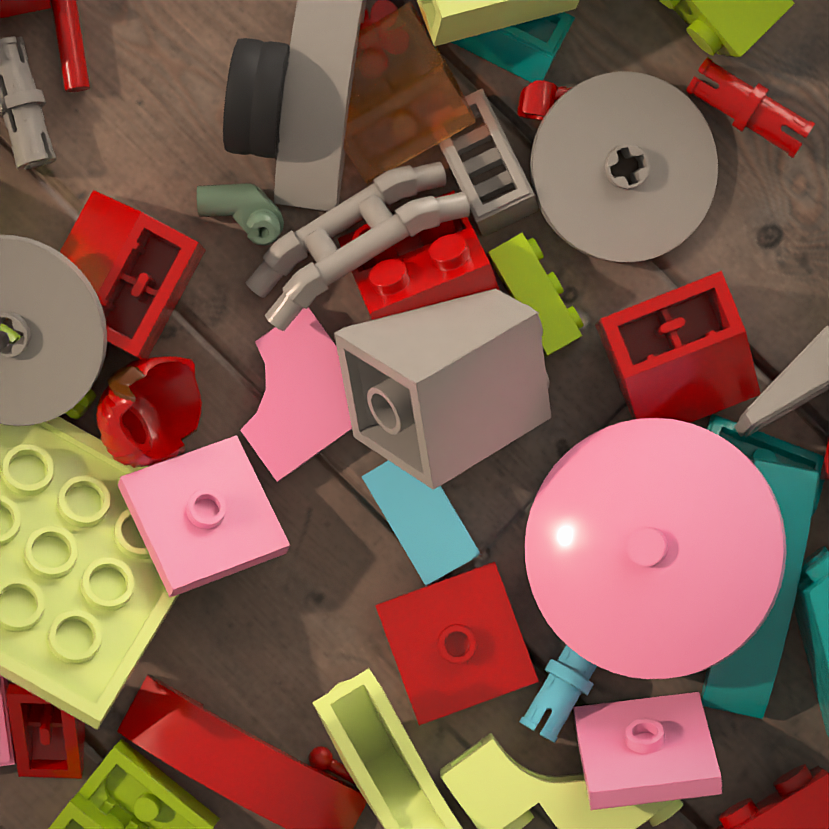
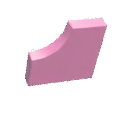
[240,307,352,482]

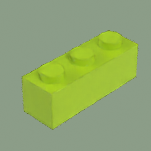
[487,232,584,358]

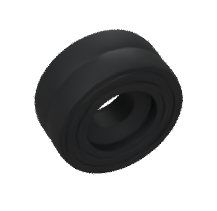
[223,38,290,158]

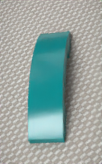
[701,458,818,719]

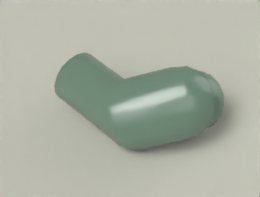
[197,183,284,246]

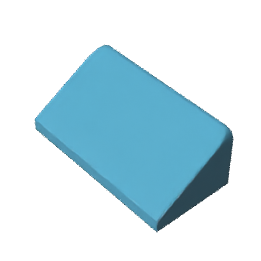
[362,460,481,586]

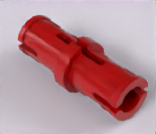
[686,57,816,158]

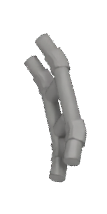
[246,162,470,331]

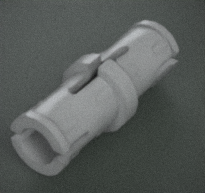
[0,36,57,170]

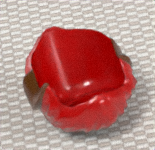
[96,356,202,468]

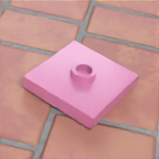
[118,435,290,598]
[573,692,722,810]

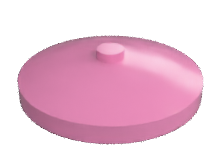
[525,418,786,679]

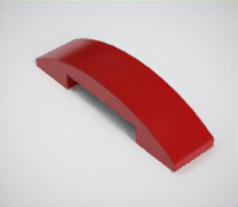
[117,674,367,829]

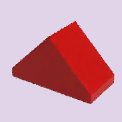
[6,682,85,779]

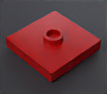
[375,561,539,726]

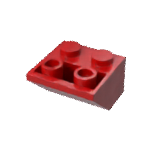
[60,190,206,359]
[337,190,500,320]
[595,271,761,423]

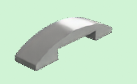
[274,0,367,211]

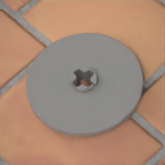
[530,72,718,263]
[0,235,107,426]

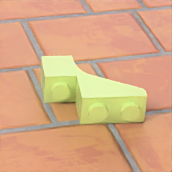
[312,669,462,829]
[439,733,683,829]

